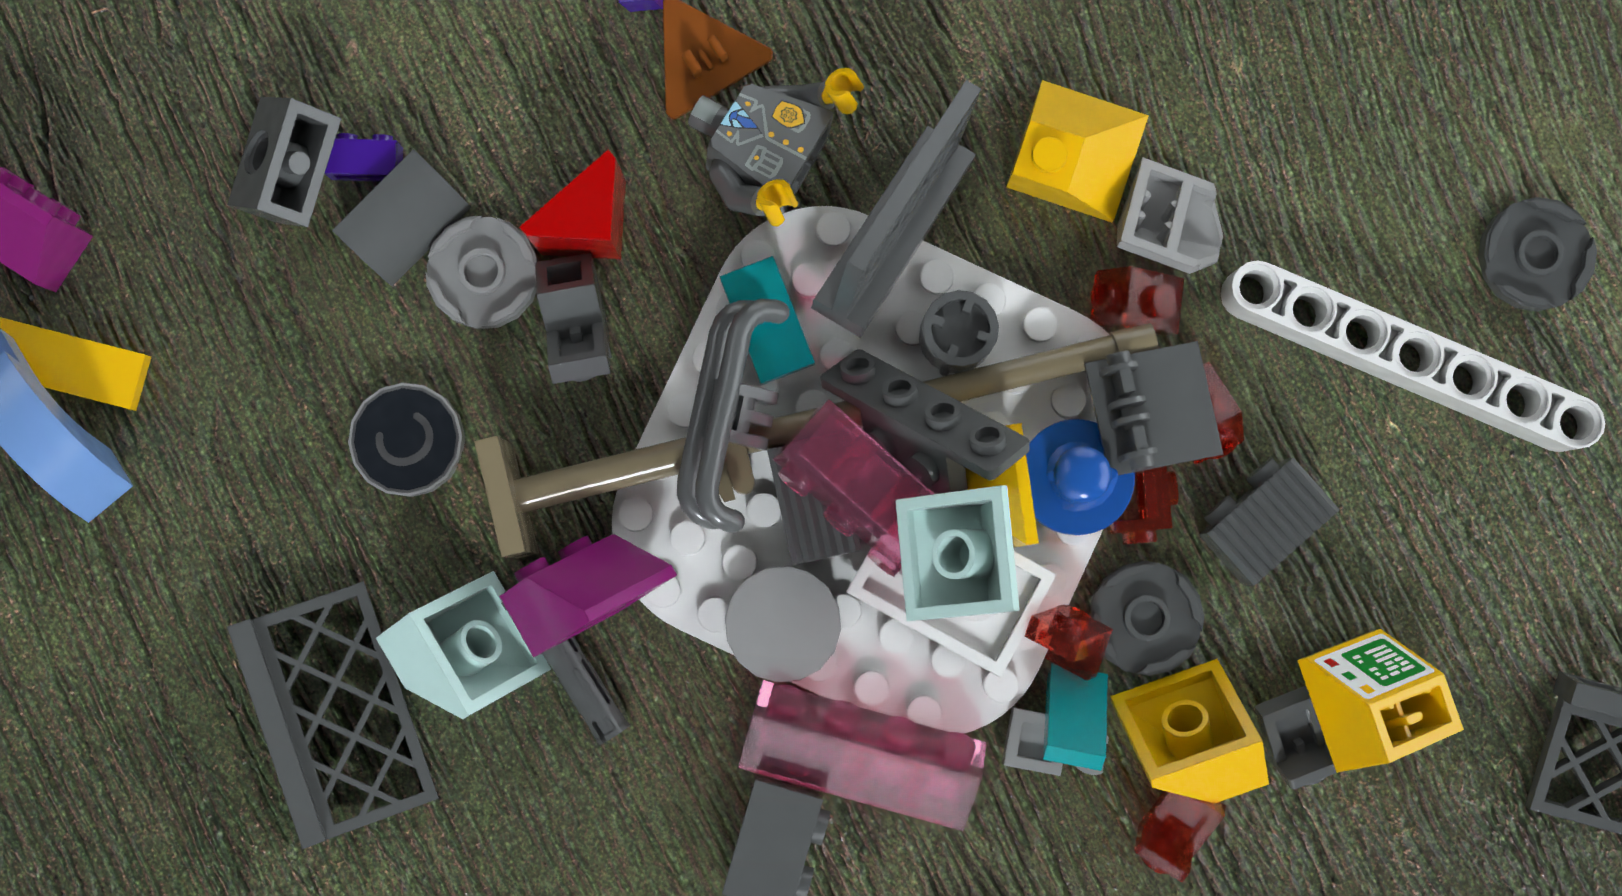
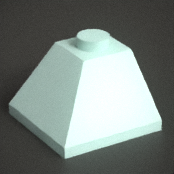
[376,571,551,719]

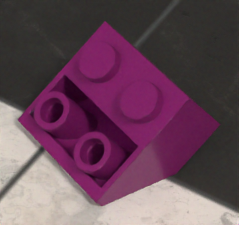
[0,167,93,293]

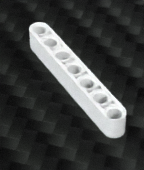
[1221,260,1605,452]

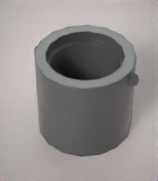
[919,290,999,376]

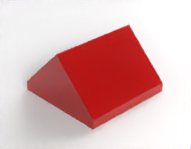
[519,150,626,260]

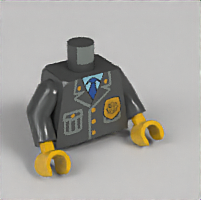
[688,68,864,227]

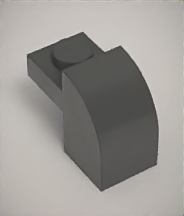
[535,252,612,384]

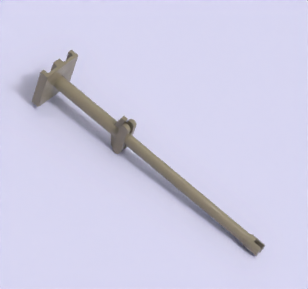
[474,323,1159,559]

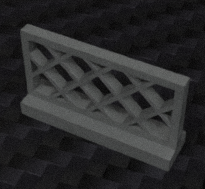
[811,80,981,338]
[227,581,439,849]
[1525,671,1622,835]

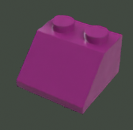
[499,534,677,658]

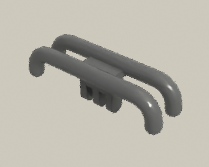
[677,298,789,533]

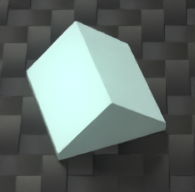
[895,485,1020,621]

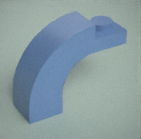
[0,328,133,523]

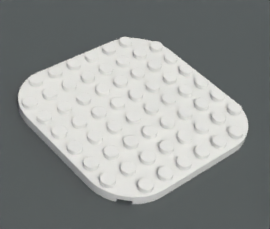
[612,206,1110,737]

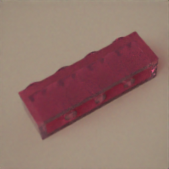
[773,399,934,577]
[738,680,987,831]

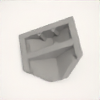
[1117,157,1223,274]

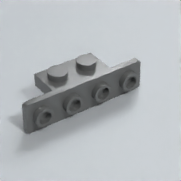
[820,349,1030,494]

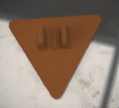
[663,0,773,119]

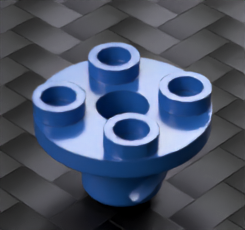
[1026,419,1135,536]

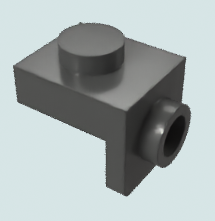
[1254,686,1336,789]

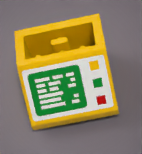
[1297,629,1464,773]

